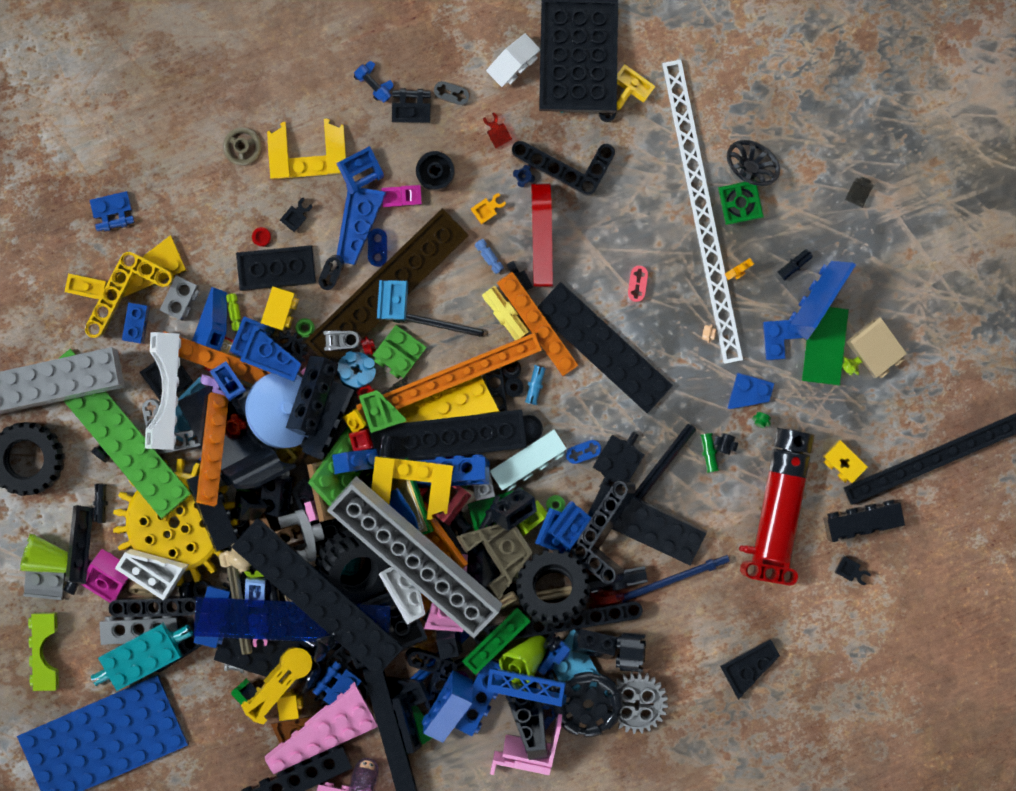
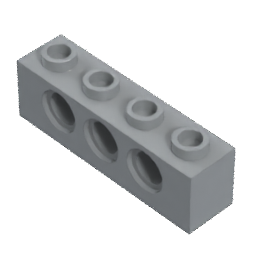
[100,616,179,645]

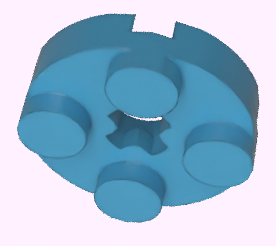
[337,351,376,390]

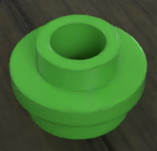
[295,318,315,338]
[546,495,565,512]

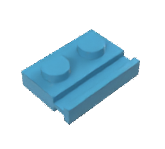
[377,280,408,320]

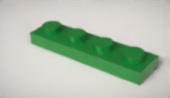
[462,607,531,675]

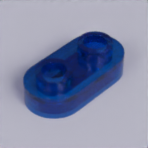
[368,228,387,267]

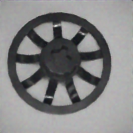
[727,140,780,186]

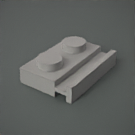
[23,572,65,600]

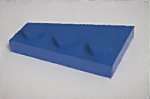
[240,325,302,382]

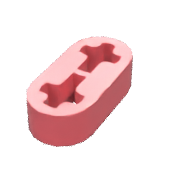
[628,266,648,302]

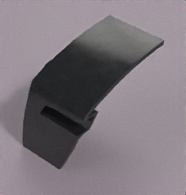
[178,386,296,489]

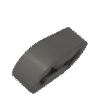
[434,81,469,106]

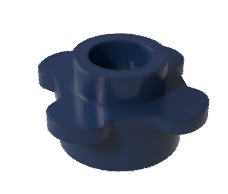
[513,165,535,187]

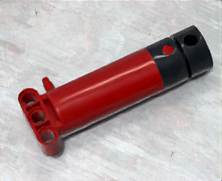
[739,428,815,586]

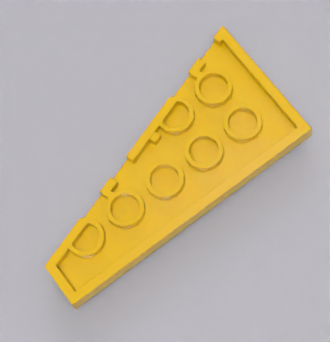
[397,376,500,423]

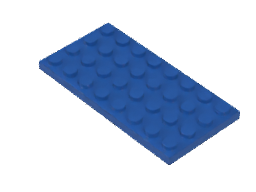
[17,675,189,791]

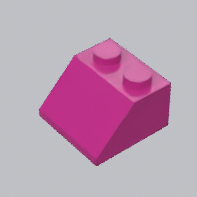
[81,549,130,603]

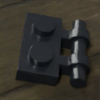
[392,88,431,123]

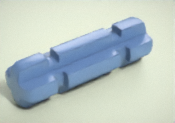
[475,239,504,274]

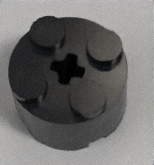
[416,151,455,191]
[616,632,646,672]

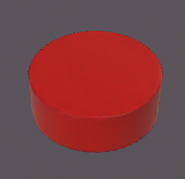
[252,227,271,247]

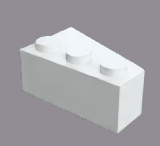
[115,549,189,600]

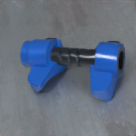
[354,61,394,103]

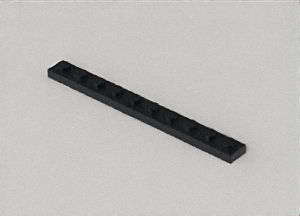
[843,413,1016,505]

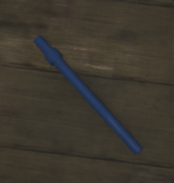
[620,555,730,602]

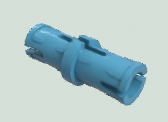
[525,365,546,405]

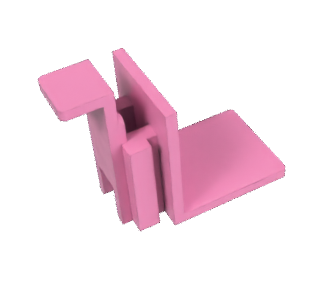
[490,714,562,775]

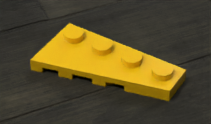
[111,235,187,299]

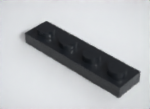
[65,505,94,584]

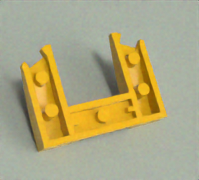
[267,118,347,180]
[372,456,453,520]

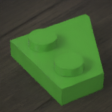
[359,390,406,433]

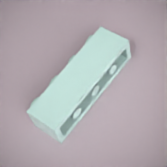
[490,429,567,491]

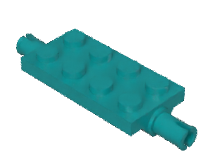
[91,622,193,691]

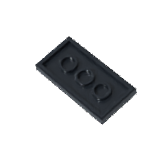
[236,245,316,291]

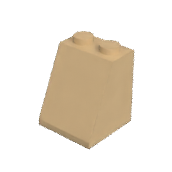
[846,317,907,378]

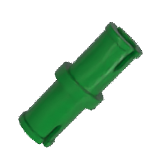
[700,433,719,473]

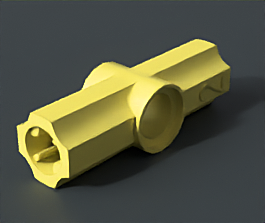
[482,286,529,340]

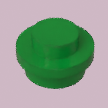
[752,412,771,428]

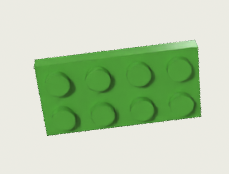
[308,427,370,506]

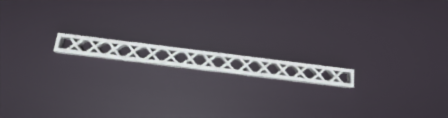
[662,60,743,364]

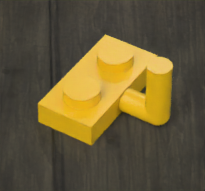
[617,64,656,110]

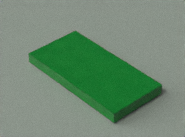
[801,307,849,385]

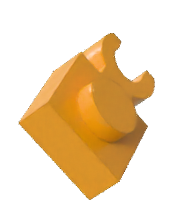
[471,193,506,225]
[724,258,754,280]

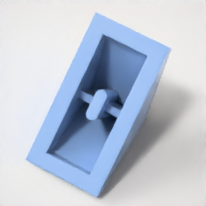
[245,576,267,608]

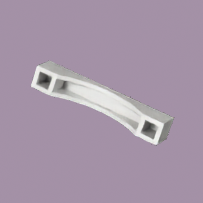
[145,332,181,450]

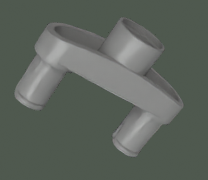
[278,509,324,562]

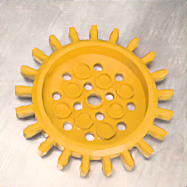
[113,458,240,586]

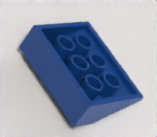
[788,261,856,340]

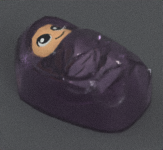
[349,757,379,791]

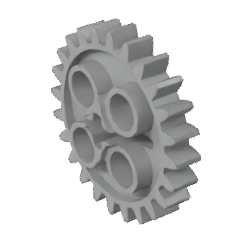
[607,672,668,734]

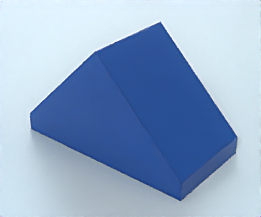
[210,361,246,401]

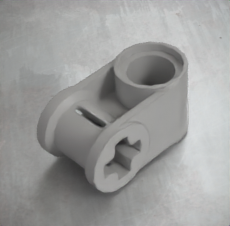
[323,331,361,351]

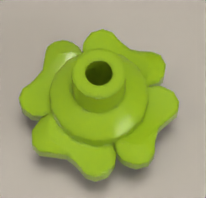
[842,356,862,375]

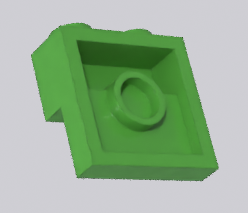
[373,325,427,379]

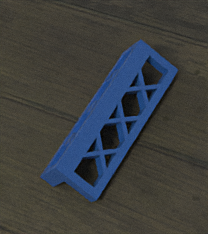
[487,668,567,707]

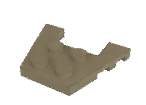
[456,524,532,600]

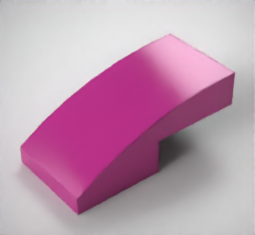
[381,185,422,207]

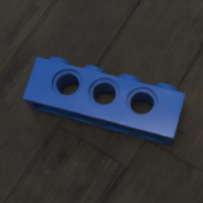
[416,454,490,488]
[454,659,505,736]

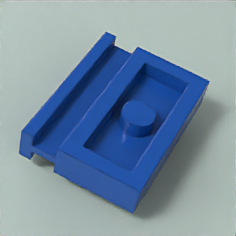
[547,501,591,549]

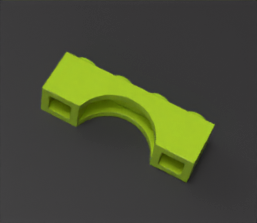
[28,612,59,691]

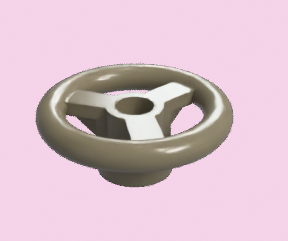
[223,127,261,166]

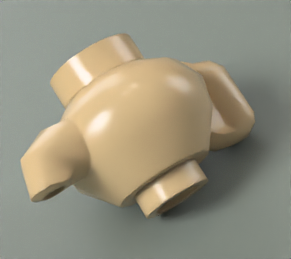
[219,543,251,572]

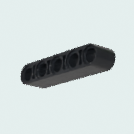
[108,596,203,617]

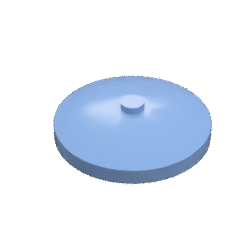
[245,373,308,449]

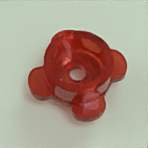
[226,414,246,436]

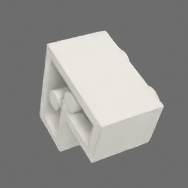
[486,33,540,87]

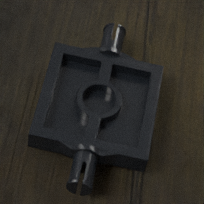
[593,431,645,487]

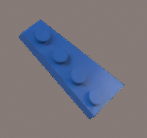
[335,188,387,265]

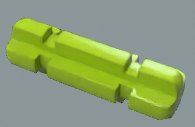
[226,293,241,331]

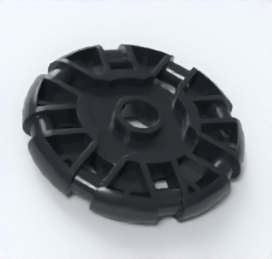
[553,672,623,737]

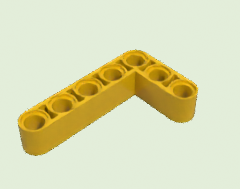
[85,252,174,338]

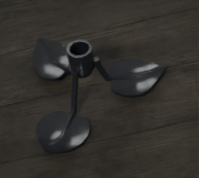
[296,629,342,694]

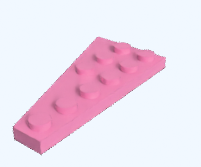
[265,682,378,774]

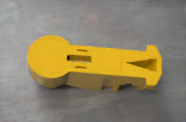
[241,647,312,725]

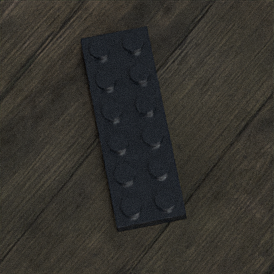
[588,482,707,566]

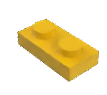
[64,273,107,299]

